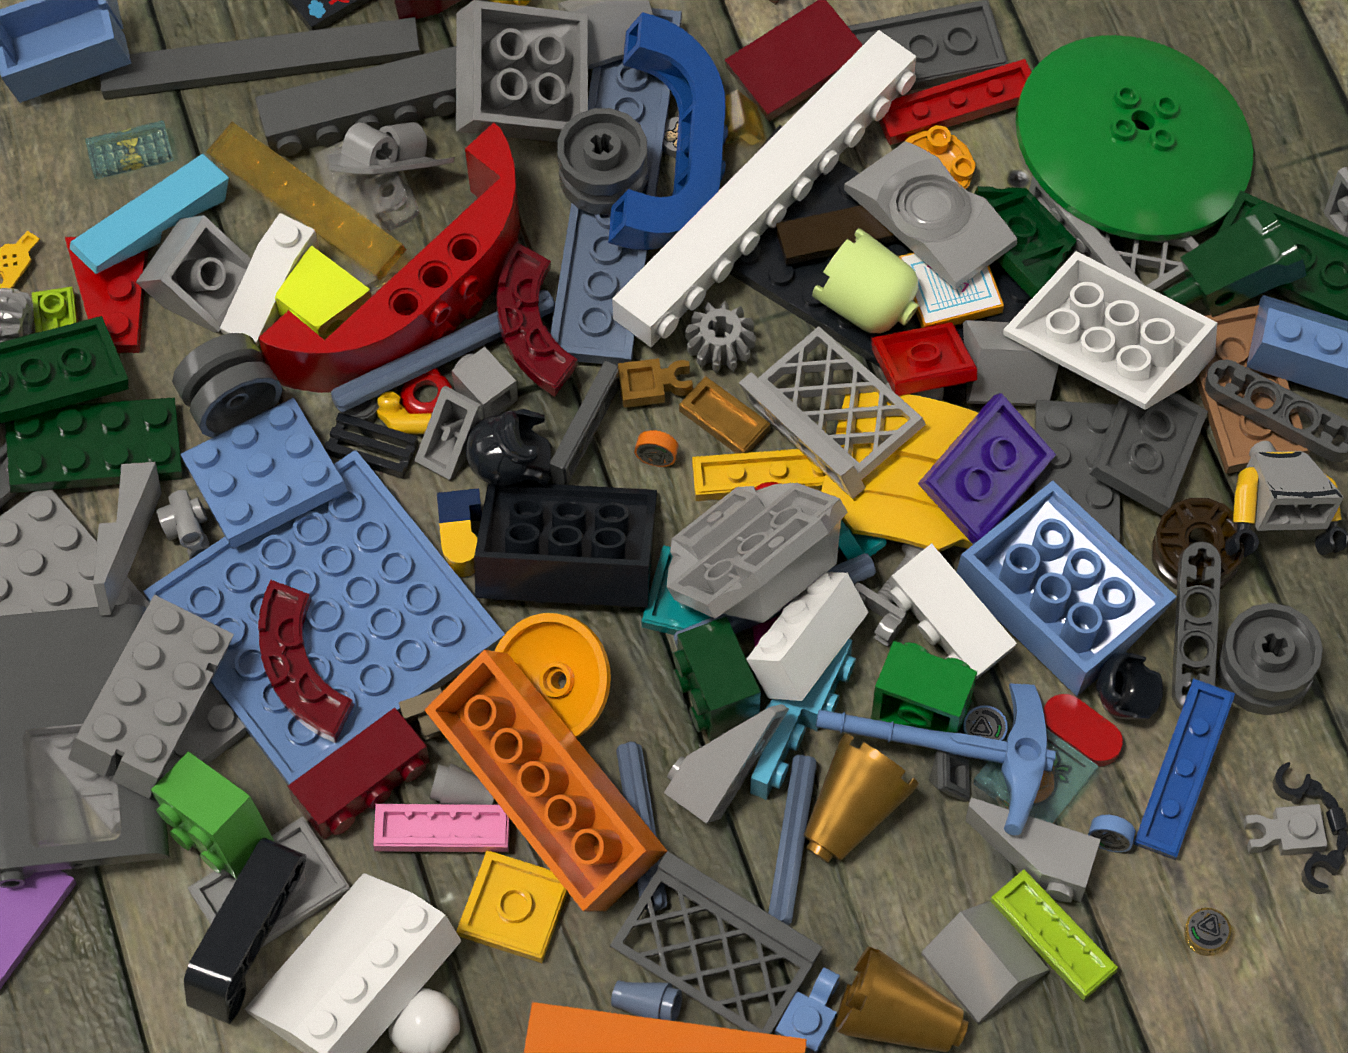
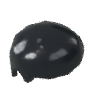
[1096,653,1163,720]

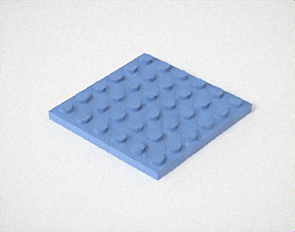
[143,450,505,785]

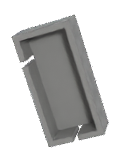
[68,595,234,799]

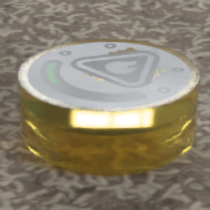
[1184,908,1231,956]

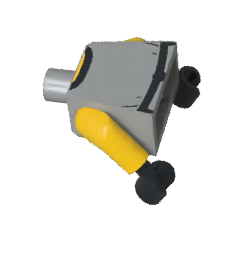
[1225,441,1348,557]

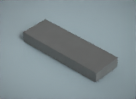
[550,361,620,485]

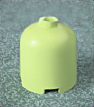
[812,228,919,333]

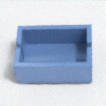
[0,0,131,103]

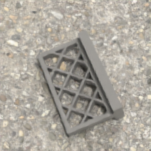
[1029,176,1199,292]
[739,326,926,499]

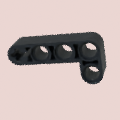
[184,838,306,1024]

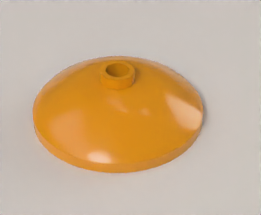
[495,613,611,738]

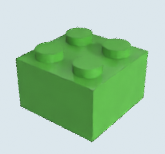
[151,751,274,879]

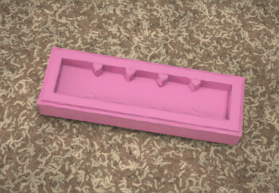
[373,804,510,852]

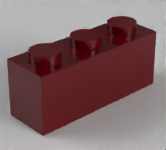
[287,707,430,840]

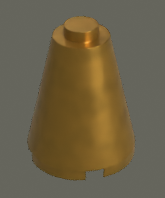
[804,734,919,863]
[835,946,968,1052]

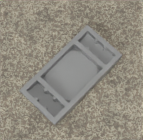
[844,141,1017,289]

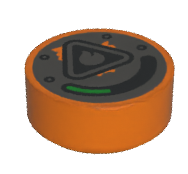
[634,430,679,467]

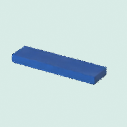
[1133,678,1235,860]

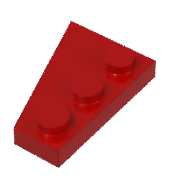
[65,237,148,353]

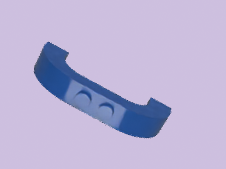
[608,12,728,250]

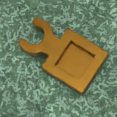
[618,358,693,408]

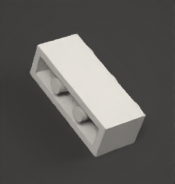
[888,543,1017,680]
[746,572,868,701]

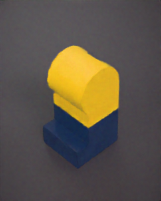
[437,488,482,577]

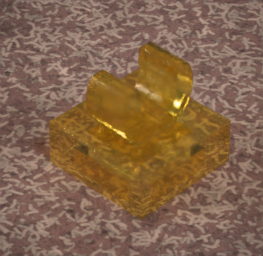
[724,90,765,146]

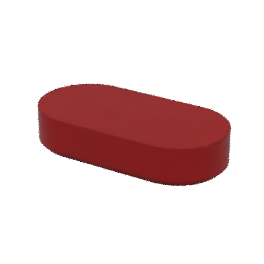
[1043,694,1123,766]

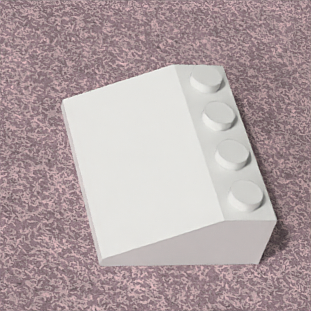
[1003,251,1217,410]
[245,873,461,1053]

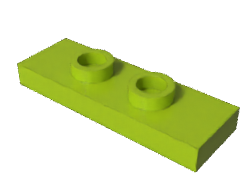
[990,869,1118,1001]

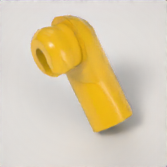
[376,391,432,434]

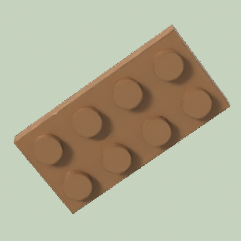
[1195,305,1310,474]

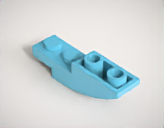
[750,639,856,800]

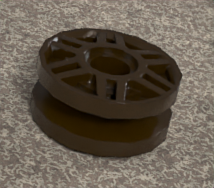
[1151,498,1244,594]

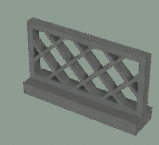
[610,851,823,1034]

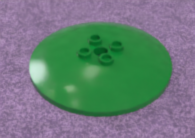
[1015,35,1253,241]

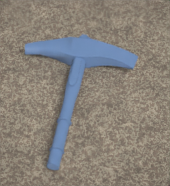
[816,683,1056,836]

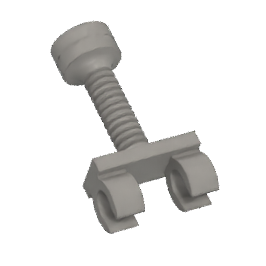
[854,543,924,646]

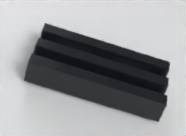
[324,413,418,479]

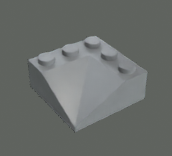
[456,0,588,142]

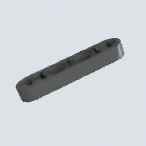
[1204,360,1348,462]
[1172,542,1221,710]

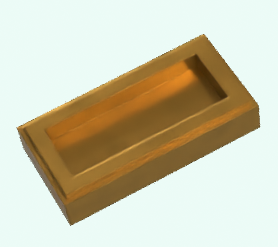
[679,376,770,454]

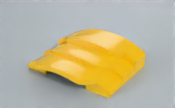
[821,392,978,552]

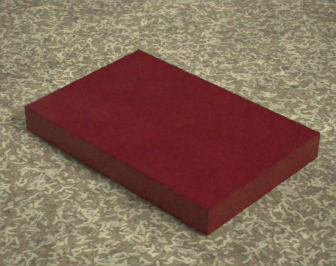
[725,0,863,122]

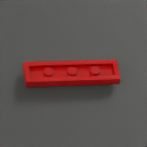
[879,59,1031,146]

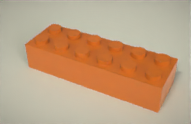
[424,650,667,912]

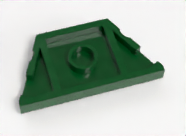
[975,186,1077,298]

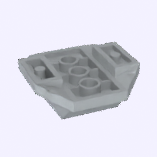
[667,483,848,623]

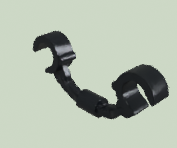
[1273,762,1348,894]

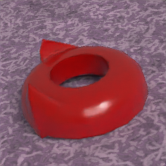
[400,368,453,414]

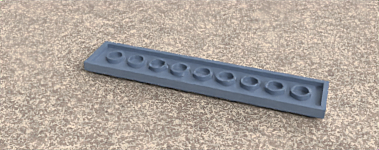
[550,8,682,366]

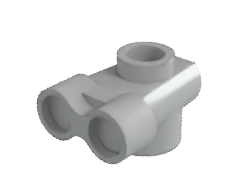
[156,490,210,559]

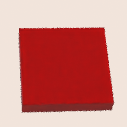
[872,322,977,396]

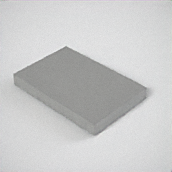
[188,816,350,947]

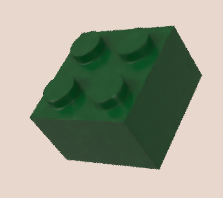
[672,616,761,742]

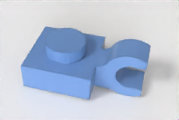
[775,968,840,1053]

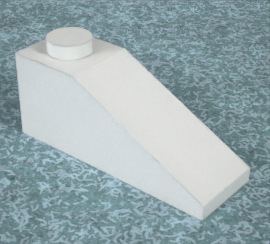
[220,213,320,346]

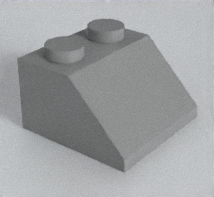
[136,215,251,333]

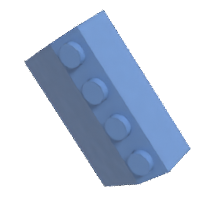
[956,480,1177,696]

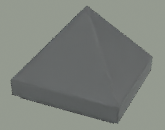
[929,750,970,802]

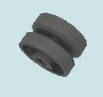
[557,108,648,215]
[172,333,283,438]
[1217,603,1323,715]

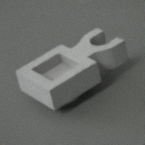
[1243,804,1327,856]

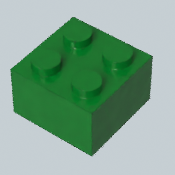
[871,641,978,733]

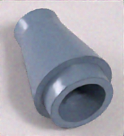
[611,980,682,1021]

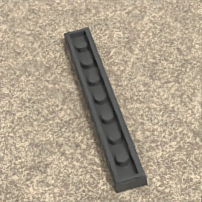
[100,17,420,99]

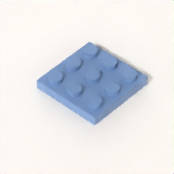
[180,398,347,549]

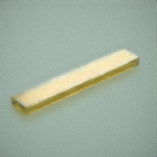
[206,122,407,281]

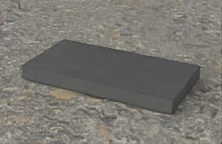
[848,0,1008,91]

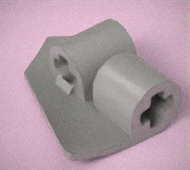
[327,122,455,174]

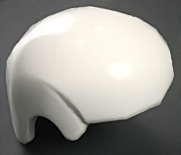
[388,988,460,1053]

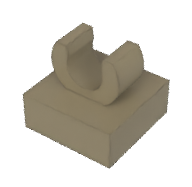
[398,688,442,741]

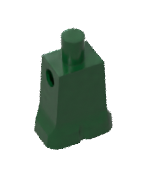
[1163,201,1307,317]

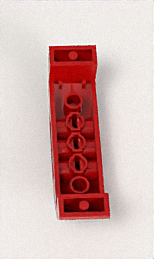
[259,122,520,393]

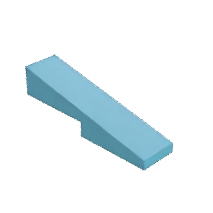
[70,154,229,274]

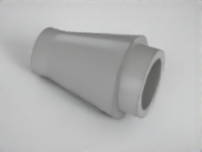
[429,763,494,805]

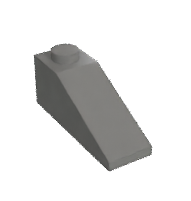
[664,704,789,824]
[965,797,1101,902]

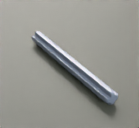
[331,290,555,412]

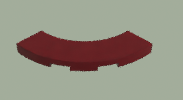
[497,242,578,397]
[258,579,354,743]

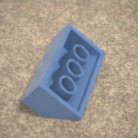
[1246,295,1348,399]

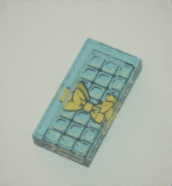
[85,120,174,179]

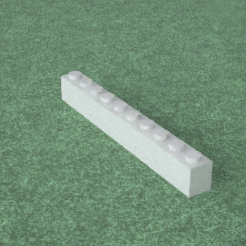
[612,30,916,347]

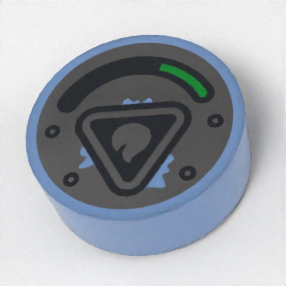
[962,705,1008,741]
[1088,815,1135,852]

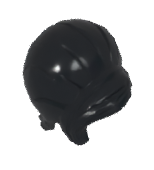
[466,409,553,487]

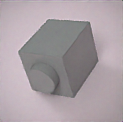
[452,347,518,419]

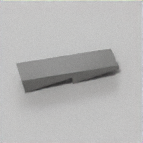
[93,462,162,615]

